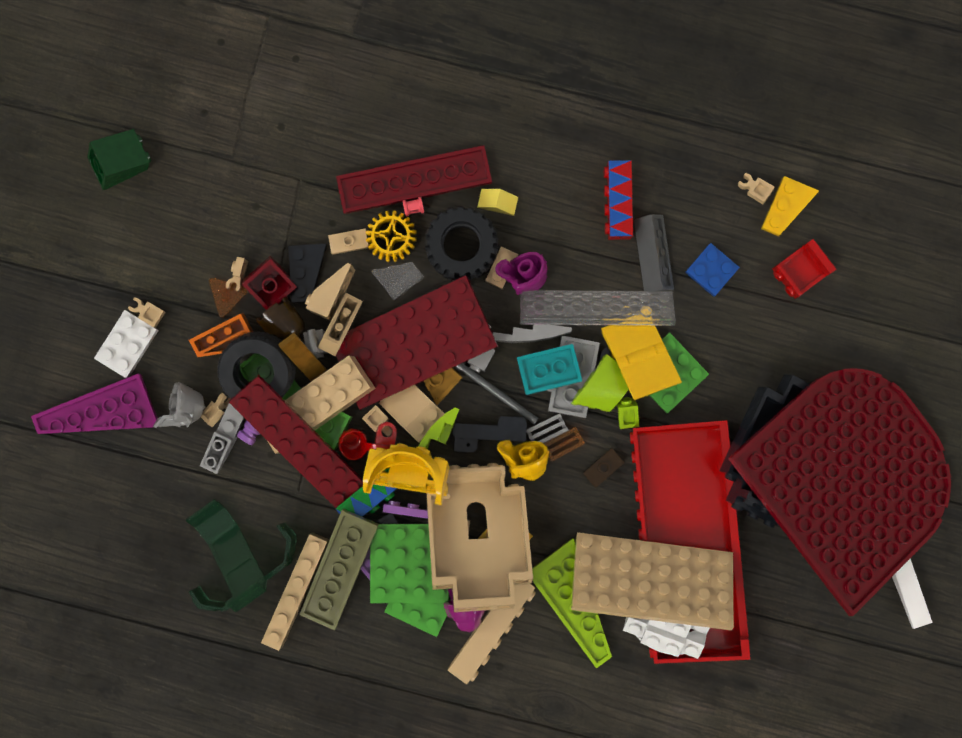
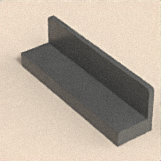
[634,214,674,294]

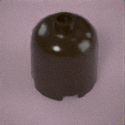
[256,297,305,341]

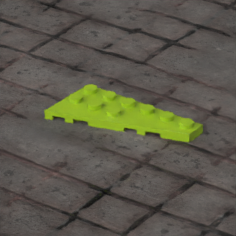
[532,538,612,668]

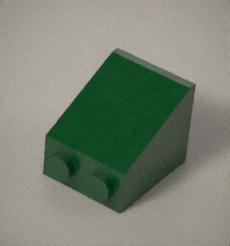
[87,129,151,190]

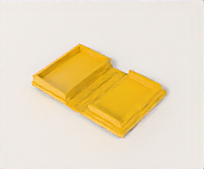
[601,312,682,400]

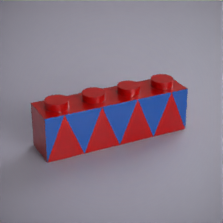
[603,160,633,240]

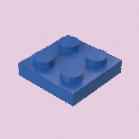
[685,243,740,297]

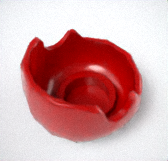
[338,429,367,460]

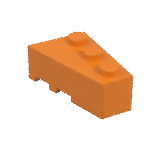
[189,313,253,357]

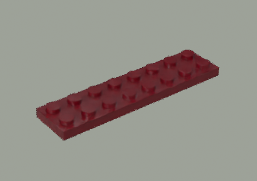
[336,145,492,214]
[229,375,363,508]

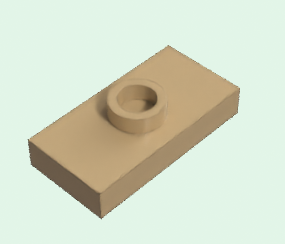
[328,228,369,255]

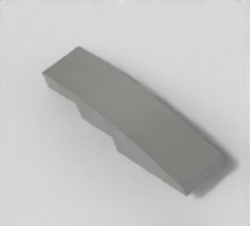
[493,322,572,343]

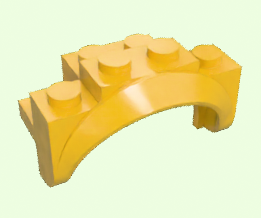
[363,443,450,505]

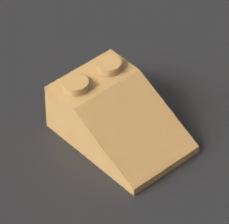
[305,263,355,321]
[379,385,445,443]

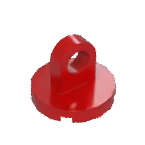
[365,422,397,451]

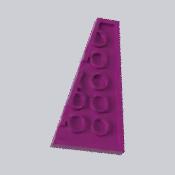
[31,373,158,434]

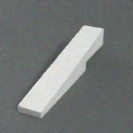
[892,559,932,629]

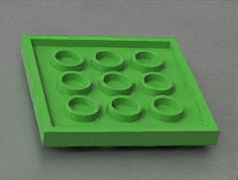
[370,524,449,603]

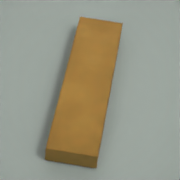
[278,333,327,382]

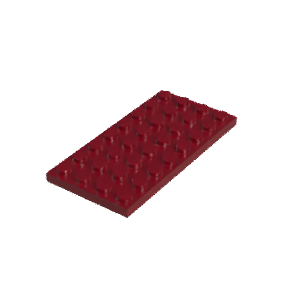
[336,275,499,410]

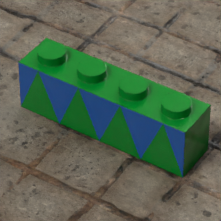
[335,467,402,517]

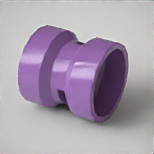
[236,420,260,446]

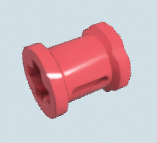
[403,197,424,217]

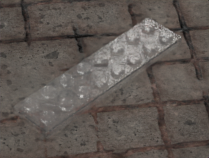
[520,290,676,326]

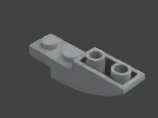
[200,403,246,474]

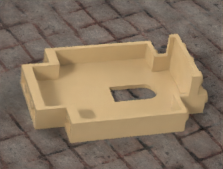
[427,463,533,612]

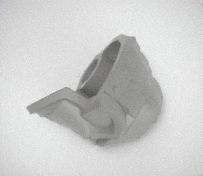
[153,382,205,428]

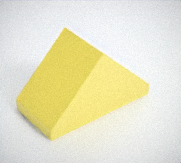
[477,189,518,216]

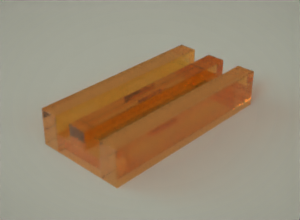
[545,427,585,462]

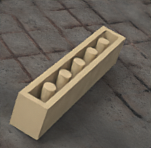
[261,533,329,651]
[448,583,536,684]

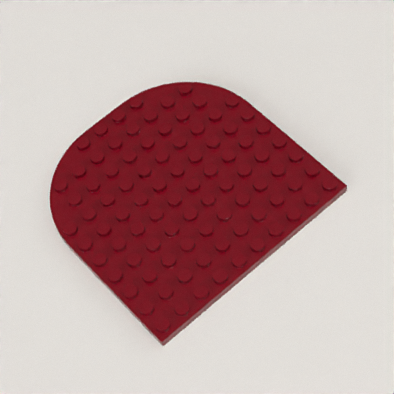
[728,368,951,616]

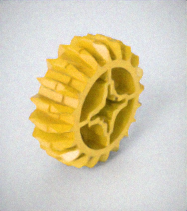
[366,211,417,262]

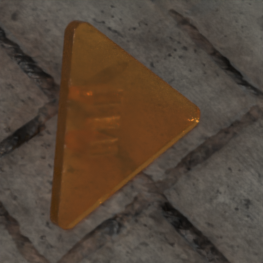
[209,278,248,318]

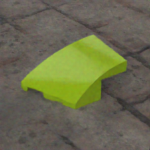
[571,354,629,412]
[419,408,460,448]

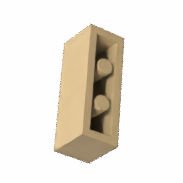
[318,293,363,356]

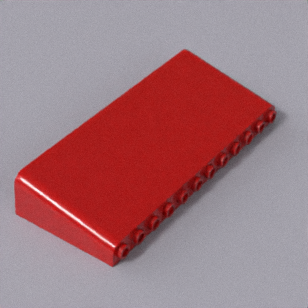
[630,420,750,664]

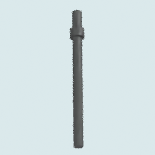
[453,362,538,424]

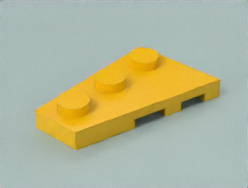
[761,176,819,236]

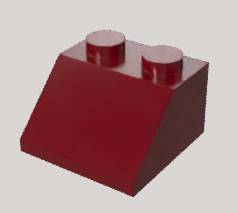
[242,255,297,310]

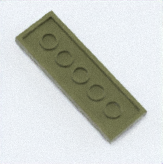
[299,509,379,630]

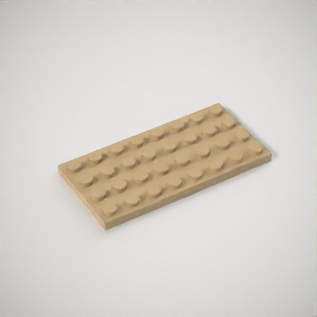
[571,532,734,630]

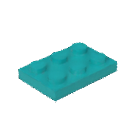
[517,344,582,395]

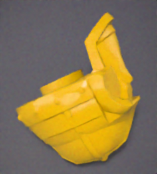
[497,440,549,481]

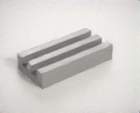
[526,413,569,443]

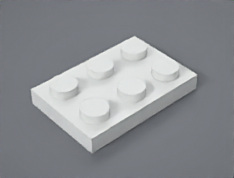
[94,310,159,378]

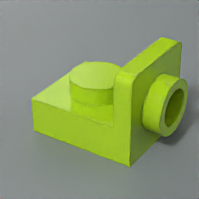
[616,397,639,429]

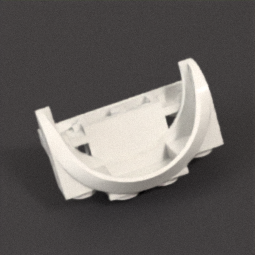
[623,617,710,659]

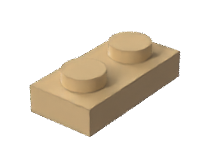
[485,247,518,289]

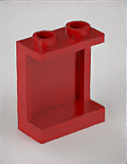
[772,239,836,299]

